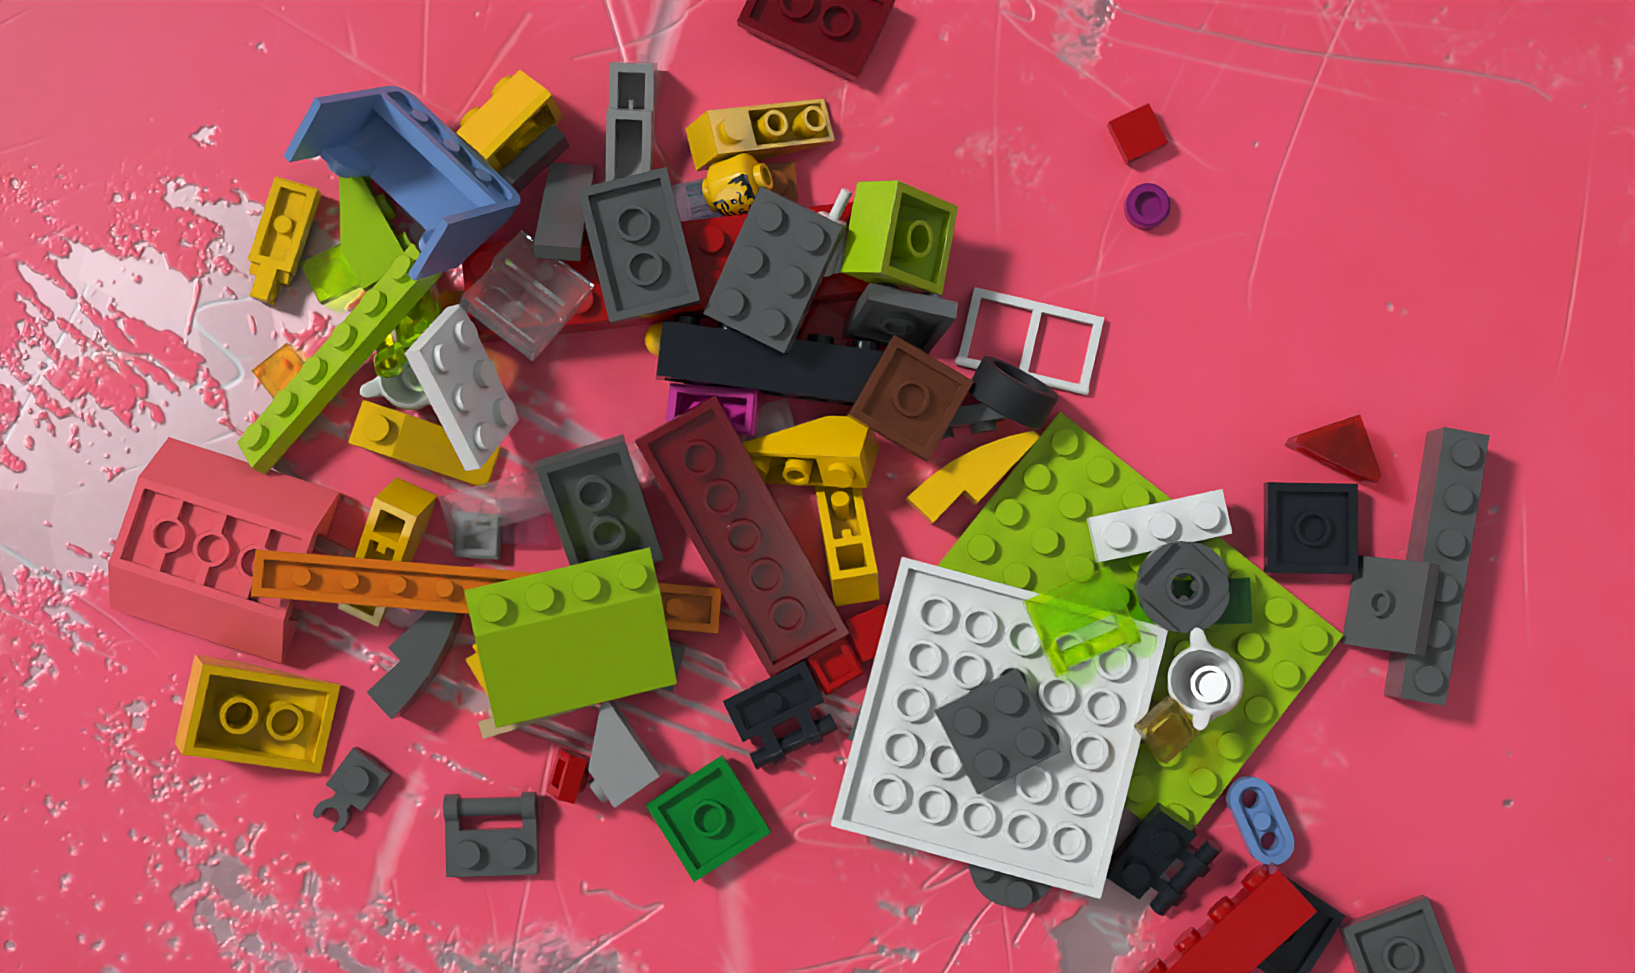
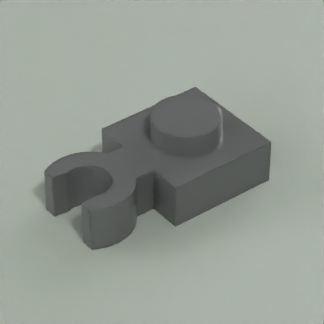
[313,747,393,833]

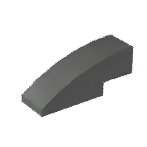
[367,611,464,719]

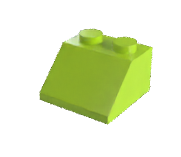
[840,180,958,296]

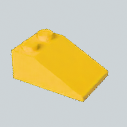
[175,654,340,773]

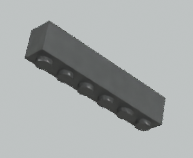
[1384,427,1490,706]

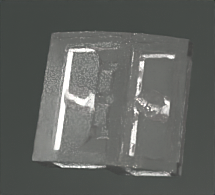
[459,230,594,361]

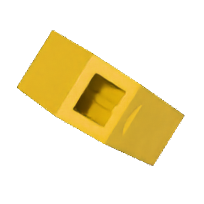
[685,98,835,171]
[743,416,879,488]

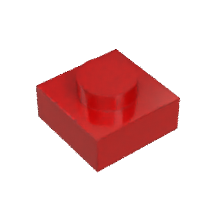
[546,747,589,804]

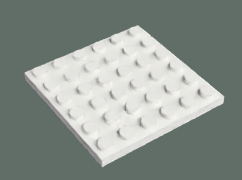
[830,557,1168,899]

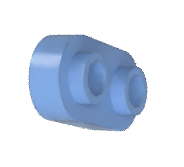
[1226,776,1295,865]

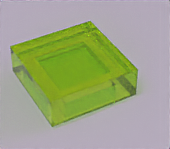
[301,244,361,305]

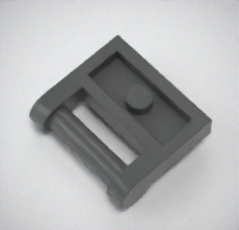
[443,792,540,877]

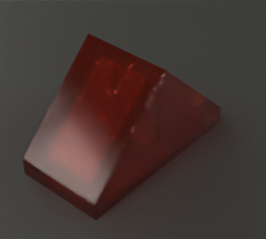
[1285,414,1381,486]

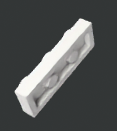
[1086,489,1232,563]

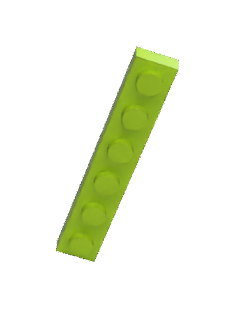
[237,243,442,475]

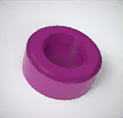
[1123,183,1170,230]

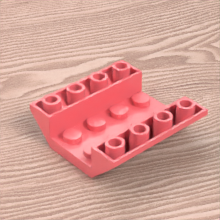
[108,437,342,664]

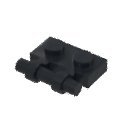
[723,661,838,770]
[1106,802,1222,916]

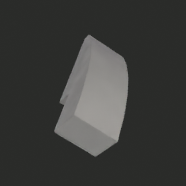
[605,61,657,182]

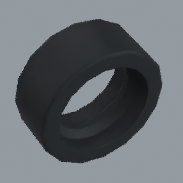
[969,356,1058,429]

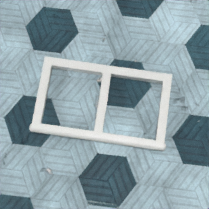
[955,287,1104,396]

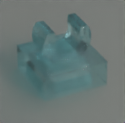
[672,178,723,221]

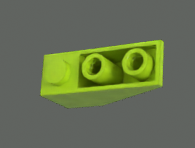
[339,175,413,292]

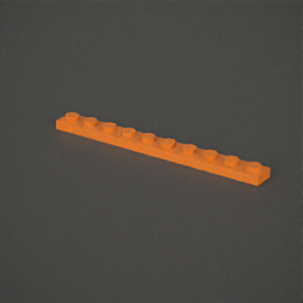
[251,549,721,634]

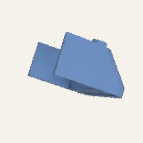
[284,86,520,281]

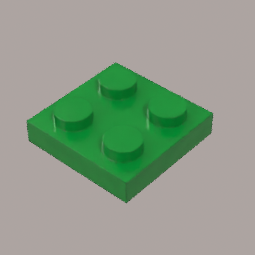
[645,754,771,882]

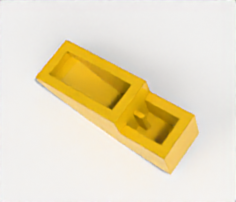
[905,431,1041,524]

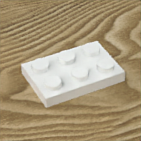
[405,304,519,471]

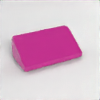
[666,383,764,436]

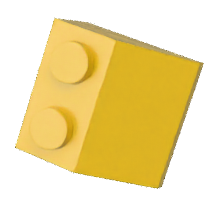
[456,70,563,173]

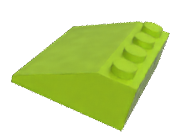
[464,547,677,728]

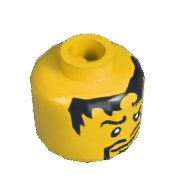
[702,153,773,216]

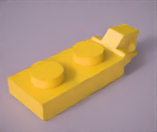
[247,176,322,306]

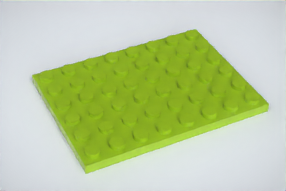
[937,412,1344,826]

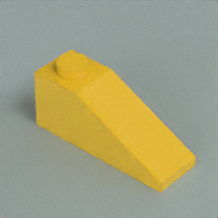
[348,400,502,489]
[338,477,437,627]
[814,486,880,607]

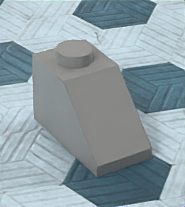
[588,700,663,808]

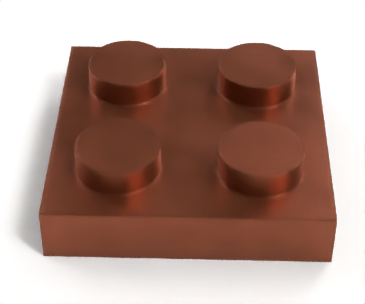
[847,335,974,462]

